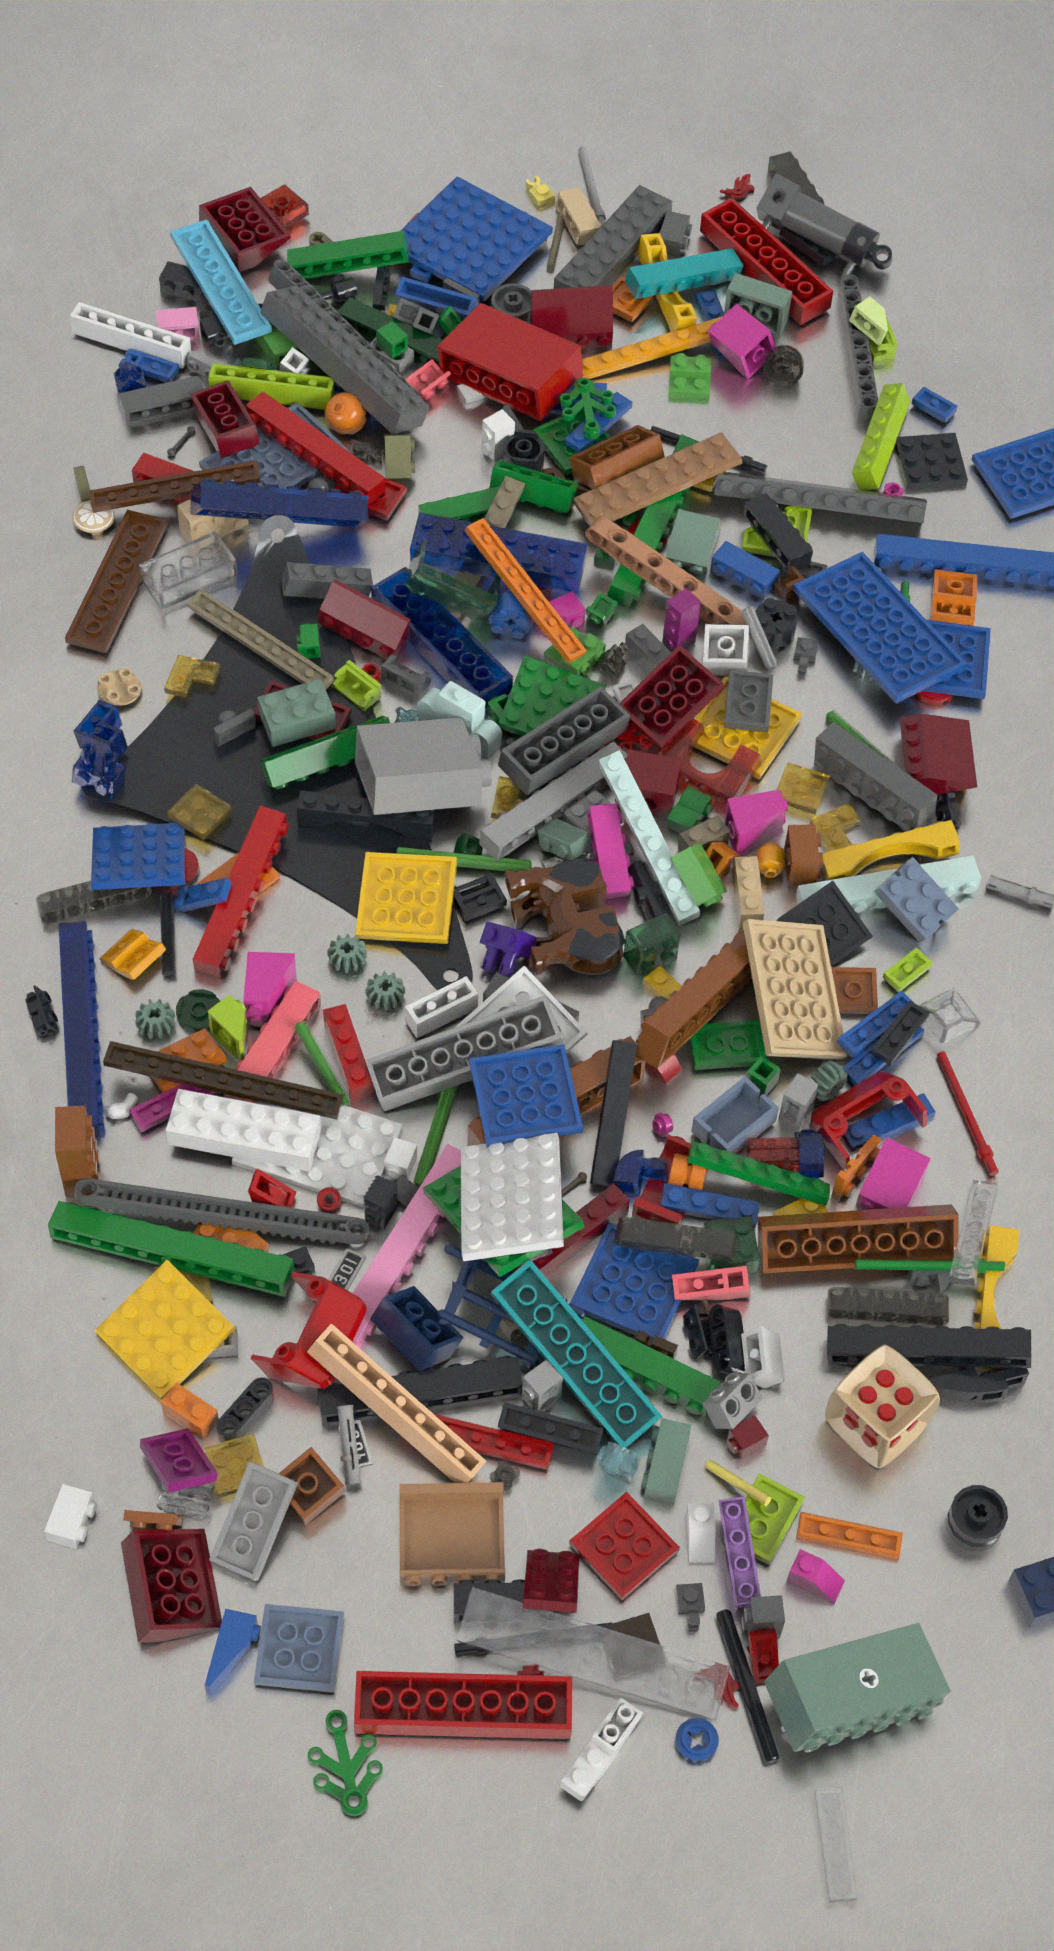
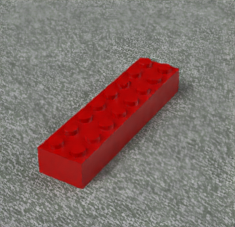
[700,198,834,325]
[354,1671,572,1739]

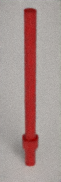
[937,1051,999,1176]

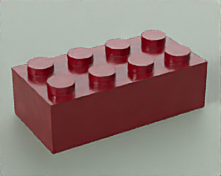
[190,380,260,458]

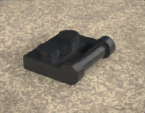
[453,872,507,921]

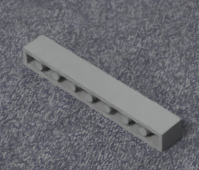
[479,742,627,861]

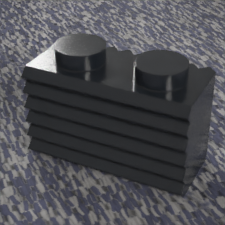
[363,1175,398,1229]

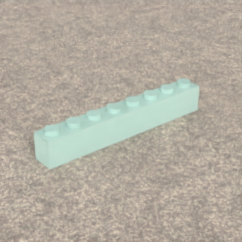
[599,750,700,926]
[796,855,981,913]

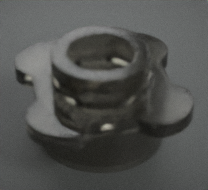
[490,1460,520,1490]

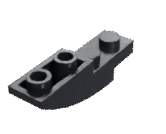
[928,1367,1029,1402]

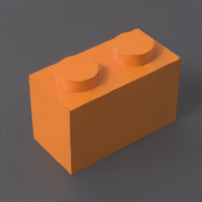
[161,1382,219,1441]

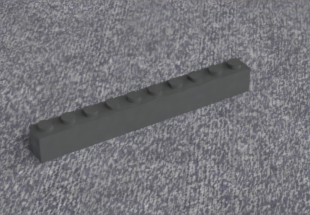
[715,471,927,523]

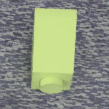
[849,296,888,345]

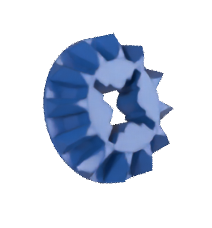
[675,1718,719,1762]

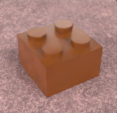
[784,824,823,888]
[279,1447,345,1526]

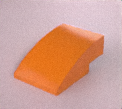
[930,569,977,626]

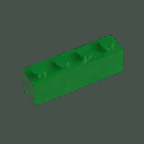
[489,460,578,513]
[418,486,500,537]

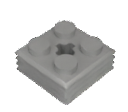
[562,789,624,848]

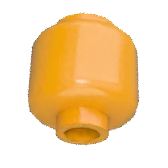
[756,843,786,878]

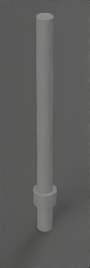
[578,146,606,225]

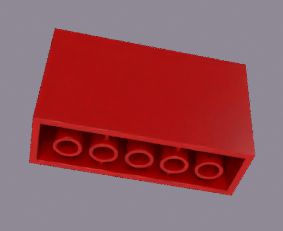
[437,303,583,421]

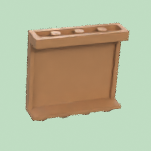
[399,1482,505,1586]

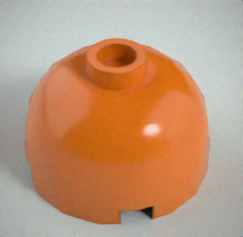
[325,392,367,435]

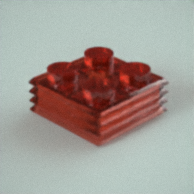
[261,184,309,229]

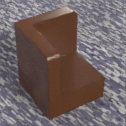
[773,565,805,603]

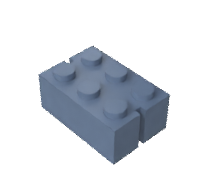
[874,858,959,942]
[691,1076,779,1154]

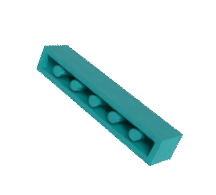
[625,248,743,299]

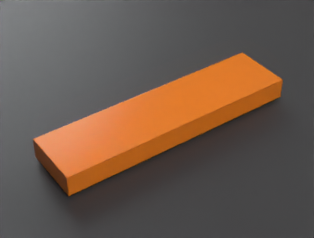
[796,1512,903,1560]

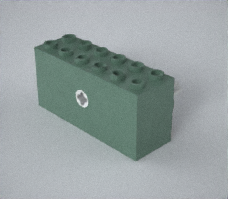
[764,1623,951,1752]

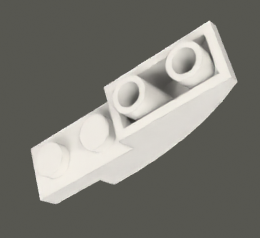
[559,1698,643,1802]

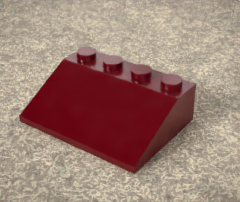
[199,187,291,272]
[530,285,613,348]
[619,645,726,748]
[900,713,978,795]
[121,1528,222,1643]

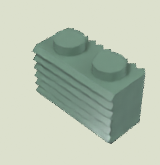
[538,818,591,860]

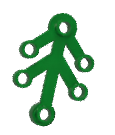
[560,378,616,440]
[308,1710,383,1816]

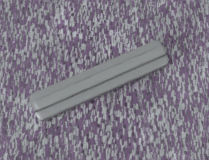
[742,606,777,668]

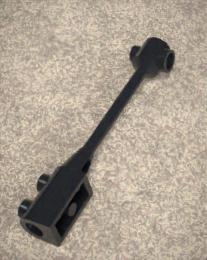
[199,274,358,347]

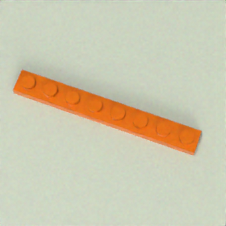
[465,518,587,664]

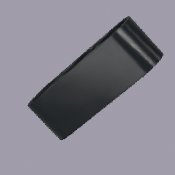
[708,1304,745,1375]
[216,1377,274,1446]

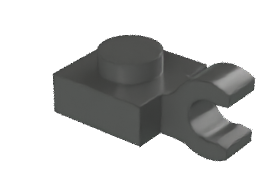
[794,637,819,673]
[675,1583,705,1631]

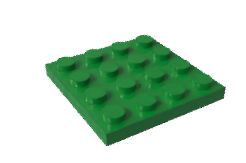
[498,655,607,736]

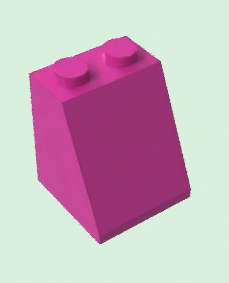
[708,304,777,380]
[724,789,788,857]
[243,952,297,1026]
[856,1137,931,1210]

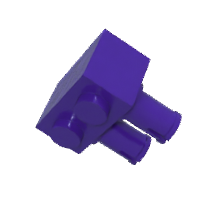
[479,921,537,977]

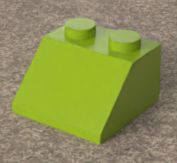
[208,994,247,1062]

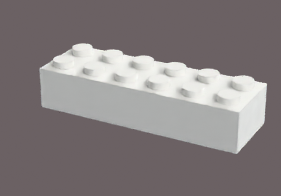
[166,1089,321,1172]

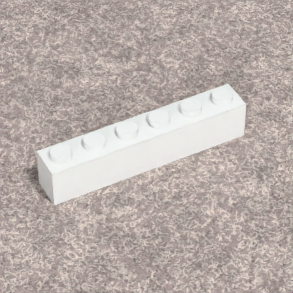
[70,302,191,369]

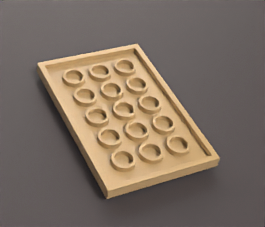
[742,919,848,1060]

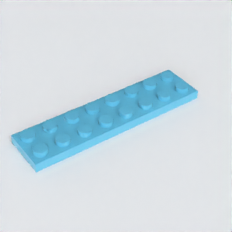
[170,220,272,345]

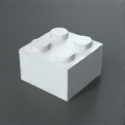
[703,624,750,676]

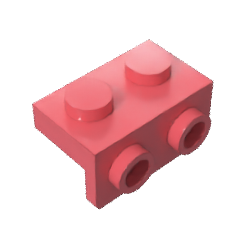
[405,359,451,401]

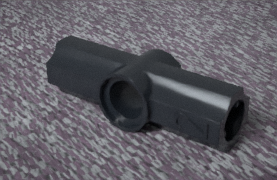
[627,860,668,927]

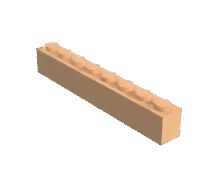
[307,1324,486,1483]

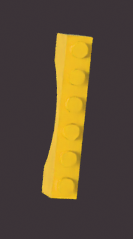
[637,233,697,332]
[821,820,960,881]
[973,1225,1019,1372]

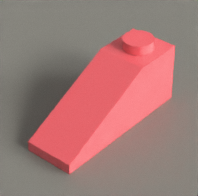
[672,1266,751,1300]

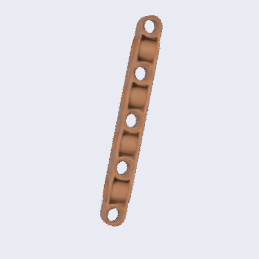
[585,516,747,625]

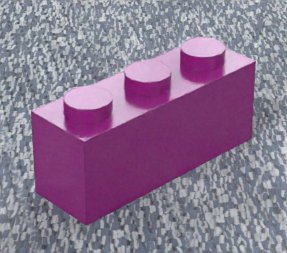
[662,588,701,651]

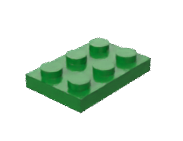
[690,1020,765,1070]

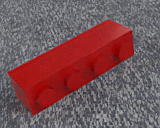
[132,452,203,502]
[323,1004,373,1103]

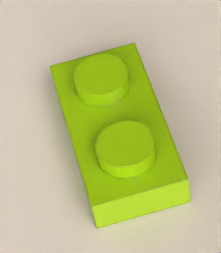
[882,947,933,992]

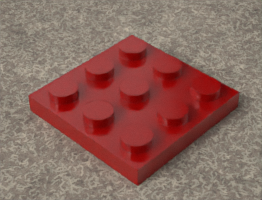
[569,1491,680,1600]

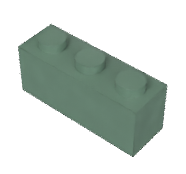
[641,1418,692,1505]

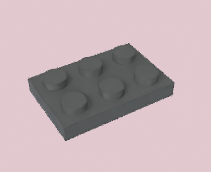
[724,670,774,732]

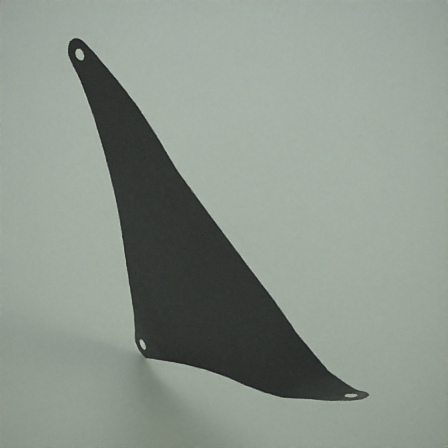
[81,515,473,991]

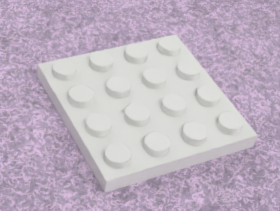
[455,966,588,1054]

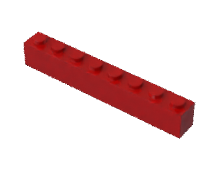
[246,392,386,506]
[192,806,289,978]

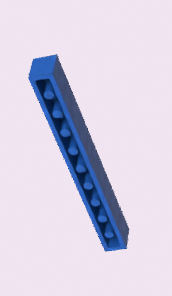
[873,534,1054,587]

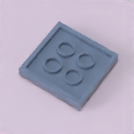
[254,1604,344,1693]

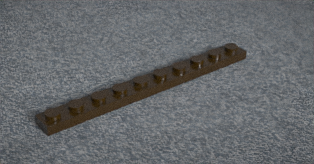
[103,1041,344,1120]

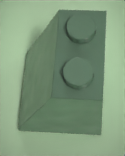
[666,509,721,574]

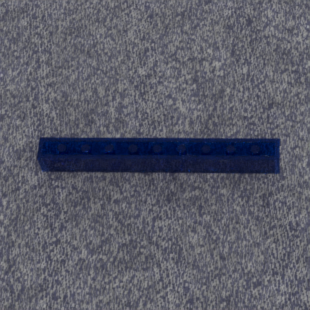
[58,921,104,1137]

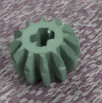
[327,933,367,974]
[365,970,405,1012]
[135,998,175,1039]
[811,1061,847,1102]

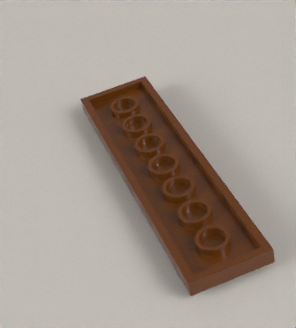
[65,509,168,653]

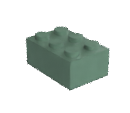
[724,273,792,336]
[257,679,336,747]

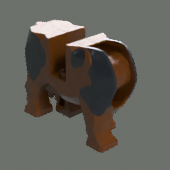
[505,858,625,975]

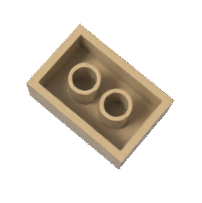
[177,480,248,550]

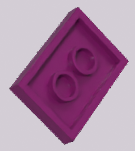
[140,1428,218,1493]

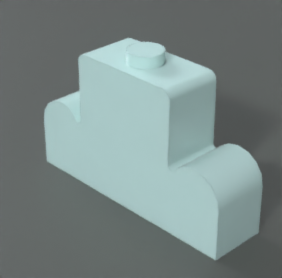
[416,681,502,759]

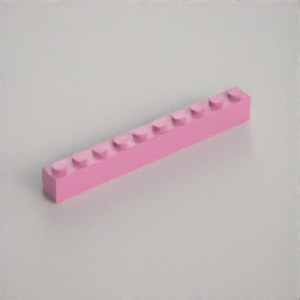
[352,1144,461,1350]

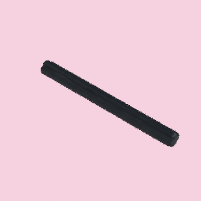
[716,1609,779,1763]

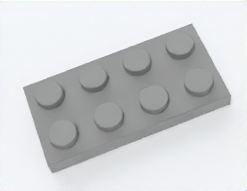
[209,1462,298,1581]

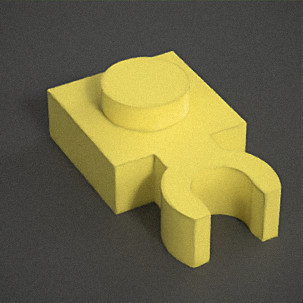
[526,176,555,207]

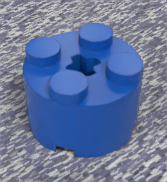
[489,589,533,639]

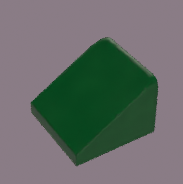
[454,832,483,855]

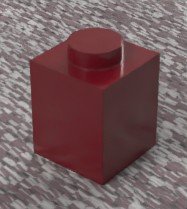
[727,1415,769,1459]

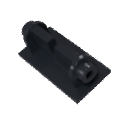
[935,792,961,830]
[25,985,59,1036]
[683,1305,713,1361]

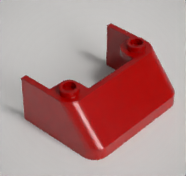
[811,1071,927,1170]
[250,1272,367,1389]

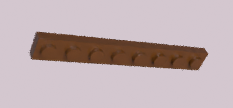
[89,460,261,513]

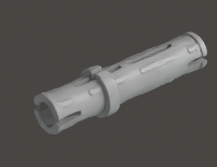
[986,874,1054,909]
[337,1405,362,1485]

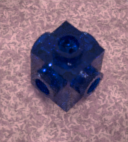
[113,361,147,393]

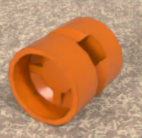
[669,1153,706,1191]

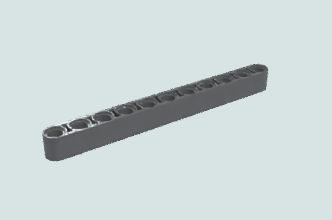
[268,260,420,396]

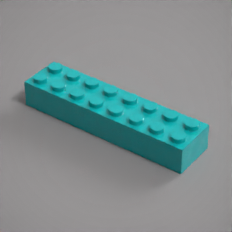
[491,1259,662,1452]

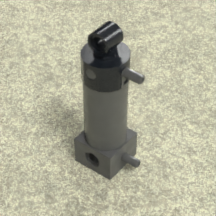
[756,173,892,276]

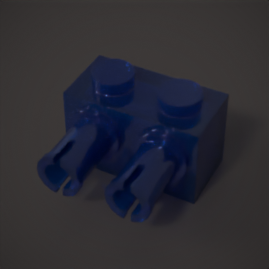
[72,742,126,799]

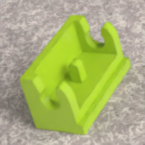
[868,316,898,361]
[333,660,381,712]

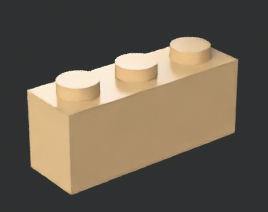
[555,187,602,246]
[732,856,764,930]

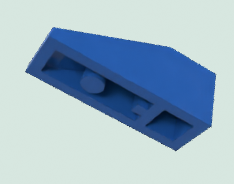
[204,1609,261,1694]

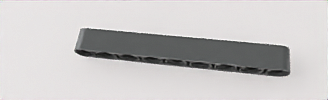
[838,274,878,421]

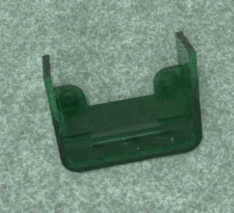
[406,539,501,621]

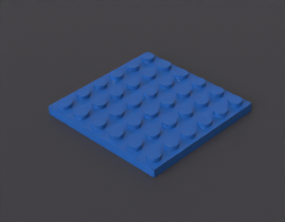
[400,176,553,302]

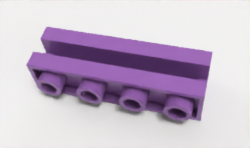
[718,1496,761,1609]

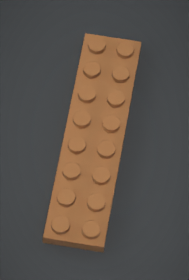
[573,432,742,526]

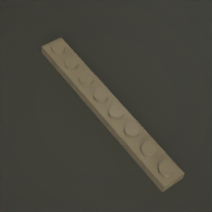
[438,476,525,622]
[187,589,334,690]

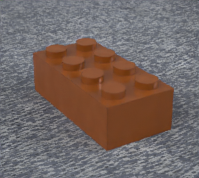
[569,425,665,489]
[55,1106,99,1197]

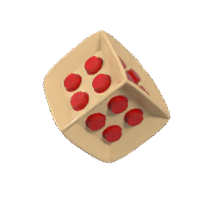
[825,1345,940,1469]

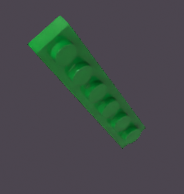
[687,1141,830,1206]

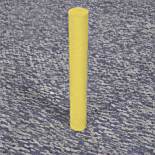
[705,1459,771,1506]

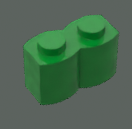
[667,786,714,833]

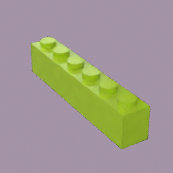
[208,363,335,410]
[852,383,910,490]

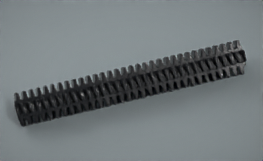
[160,892,176,976]

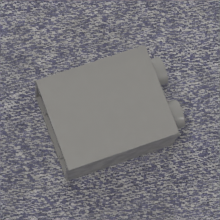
[355,717,492,815]

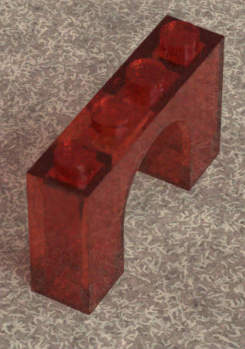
[658,719,762,805]

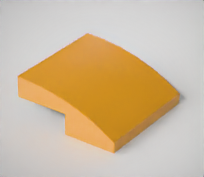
[99,929,166,980]

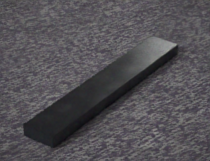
[590,1040,637,1187]

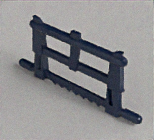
[437,1244,586,1369]

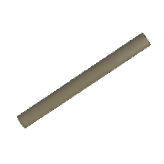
[547,212,564,270]

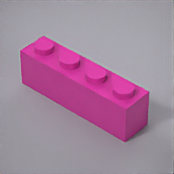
[587,803,634,899]

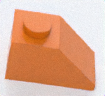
[706,842,740,879]

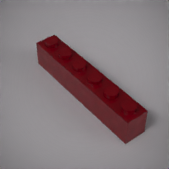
[511,1183,630,1277]

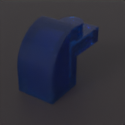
[794,1129,824,1178]
[614,1150,668,1195]

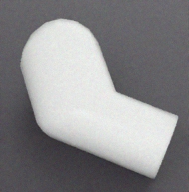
[104,1093,139,1119]

